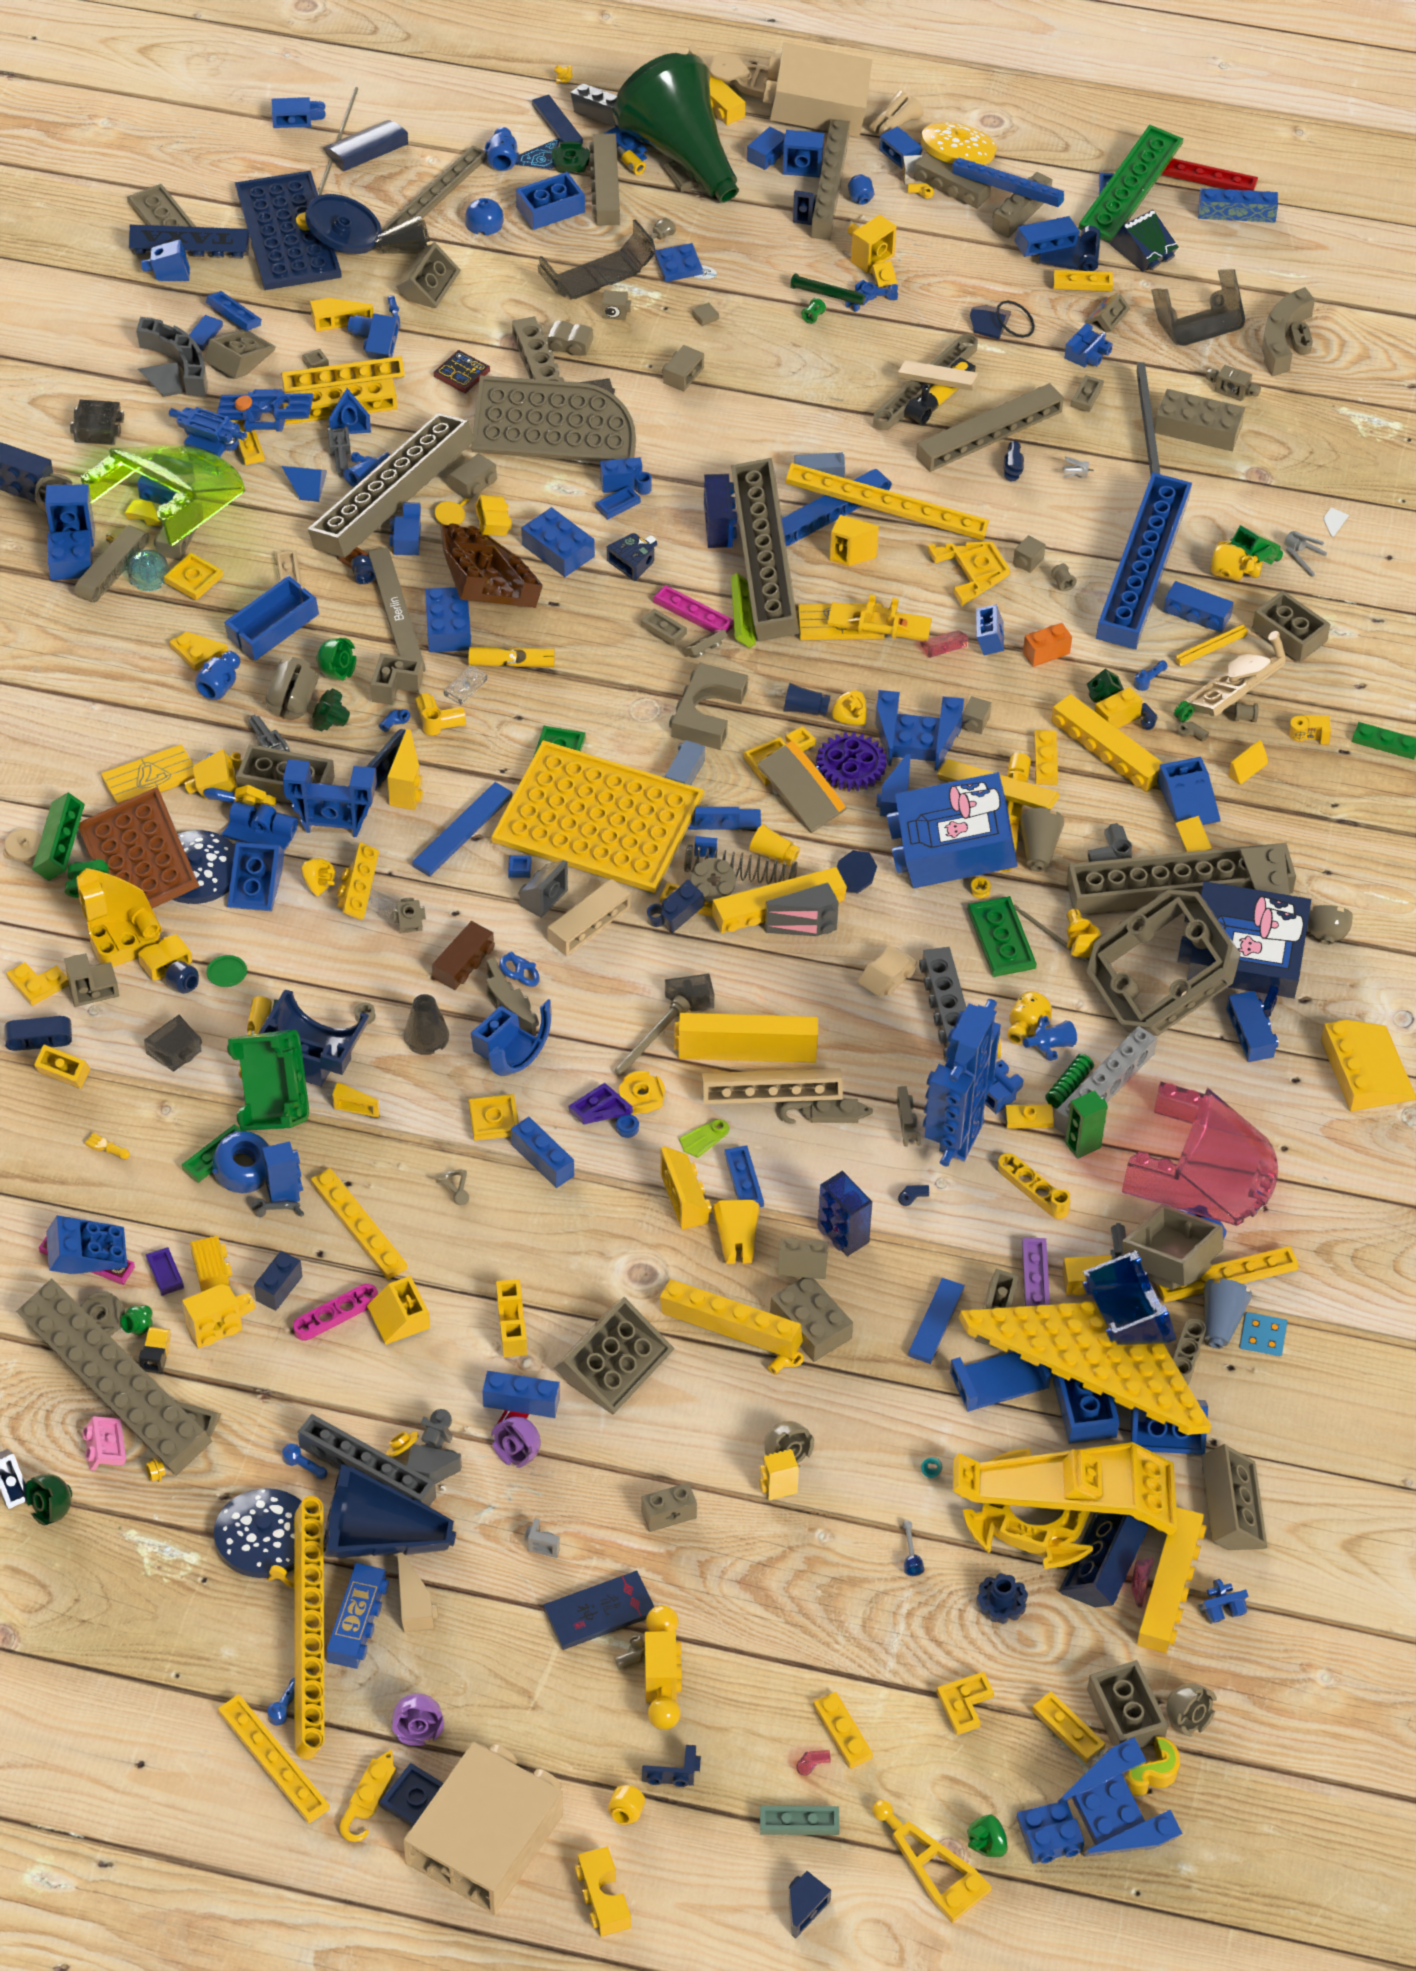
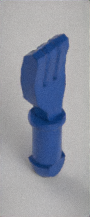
[387,295,400,328]

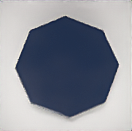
[837,850,877,894]

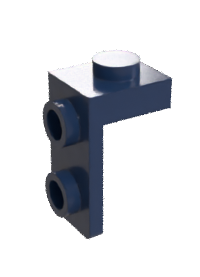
[642,1745,701,1787]

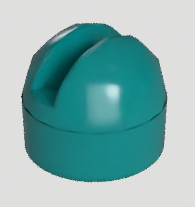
[921,1457,943,1478]

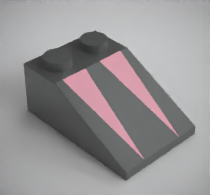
[765,882,839,936]

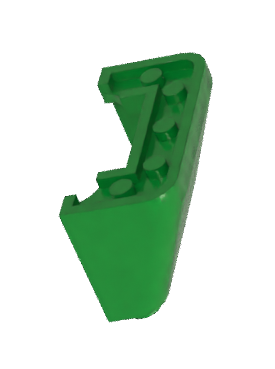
[227,1030,309,1131]

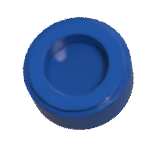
[616,1114,639,1138]

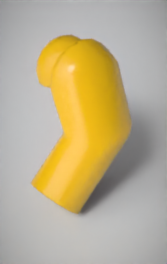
[908,183,934,199]
[768,1351,804,1375]

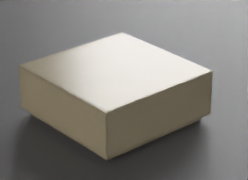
[692,302,719,326]
[302,349,329,369]

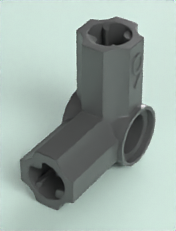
[1087,823,1132,862]

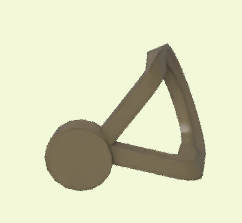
[435,1169,469,1205]

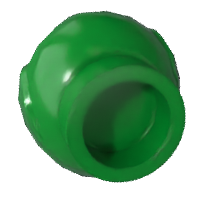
[120,1305,153,1335]

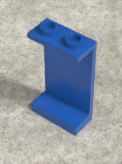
[950,1352,1053,1412]

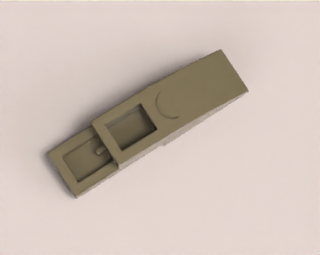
[486,958,539,1036]

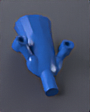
[343,452,390,487]
[1023,1016,1077,1061]

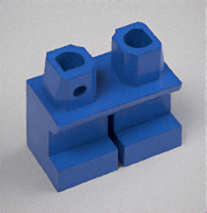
[1064,323,1113,368]
[985,1060,1024,1114]

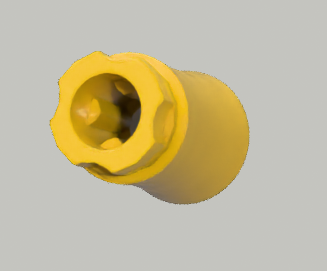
[749,824,800,866]

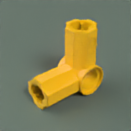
[415,692,466,736]

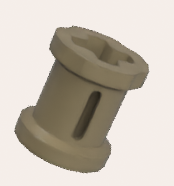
[1051,563,1077,591]
[1235,702,1258,722]

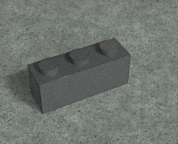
[570,83,617,127]

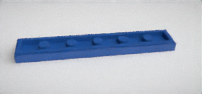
[412,782,512,877]

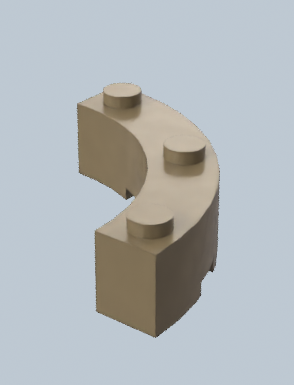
[1262,287,1315,376]

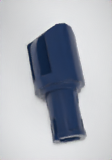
[1003,441,1024,481]

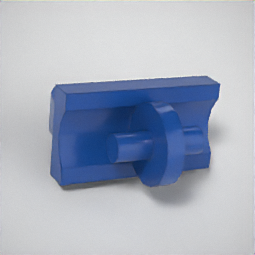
[1198,1579,1249,1624]

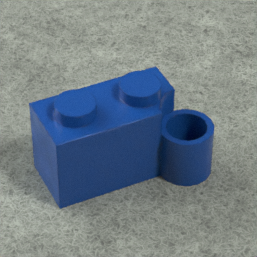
[600,457,652,495]
[390,502,421,555]

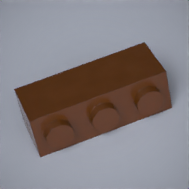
[432,921,495,990]

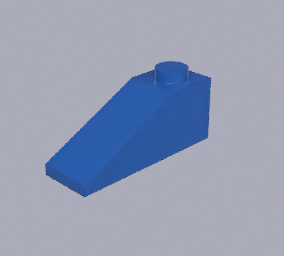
[876,754,911,816]

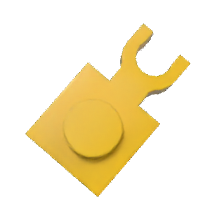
[234,785,277,806]

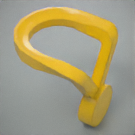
[266,1565,294,1588]

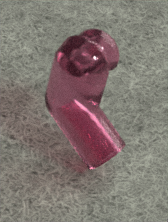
[796,1750,831,1776]

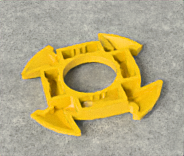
[963,1448,1093,1569]

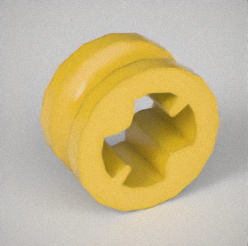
[971,877,991,899]

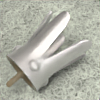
[1063,456,1094,478]

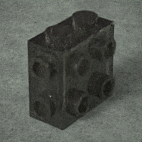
[70,399,124,445]

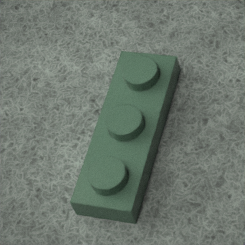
[760,1806,839,1835]

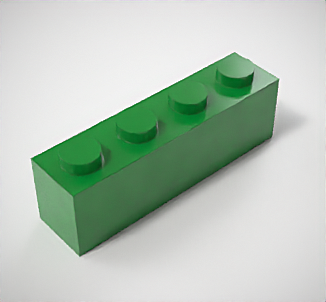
[32,792,85,881]

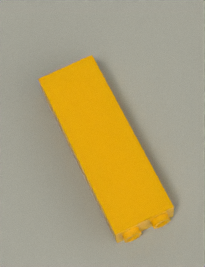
[674,1013,818,1063]

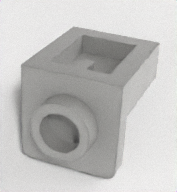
[525,1518,560,1558]

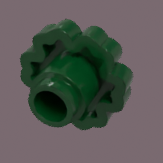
[312,688,350,732]

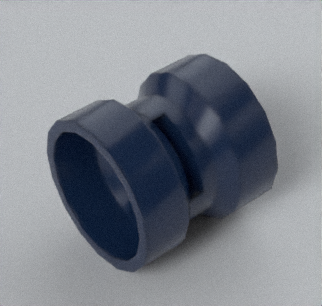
[351,555,375,584]

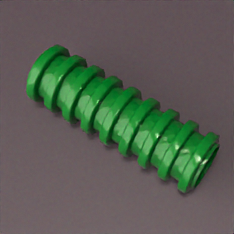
[1045,1054,1094,1108]

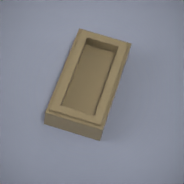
[664,161,698,192]

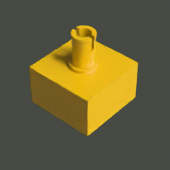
[847,214,897,274]

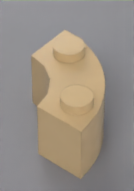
[857,946,918,997]

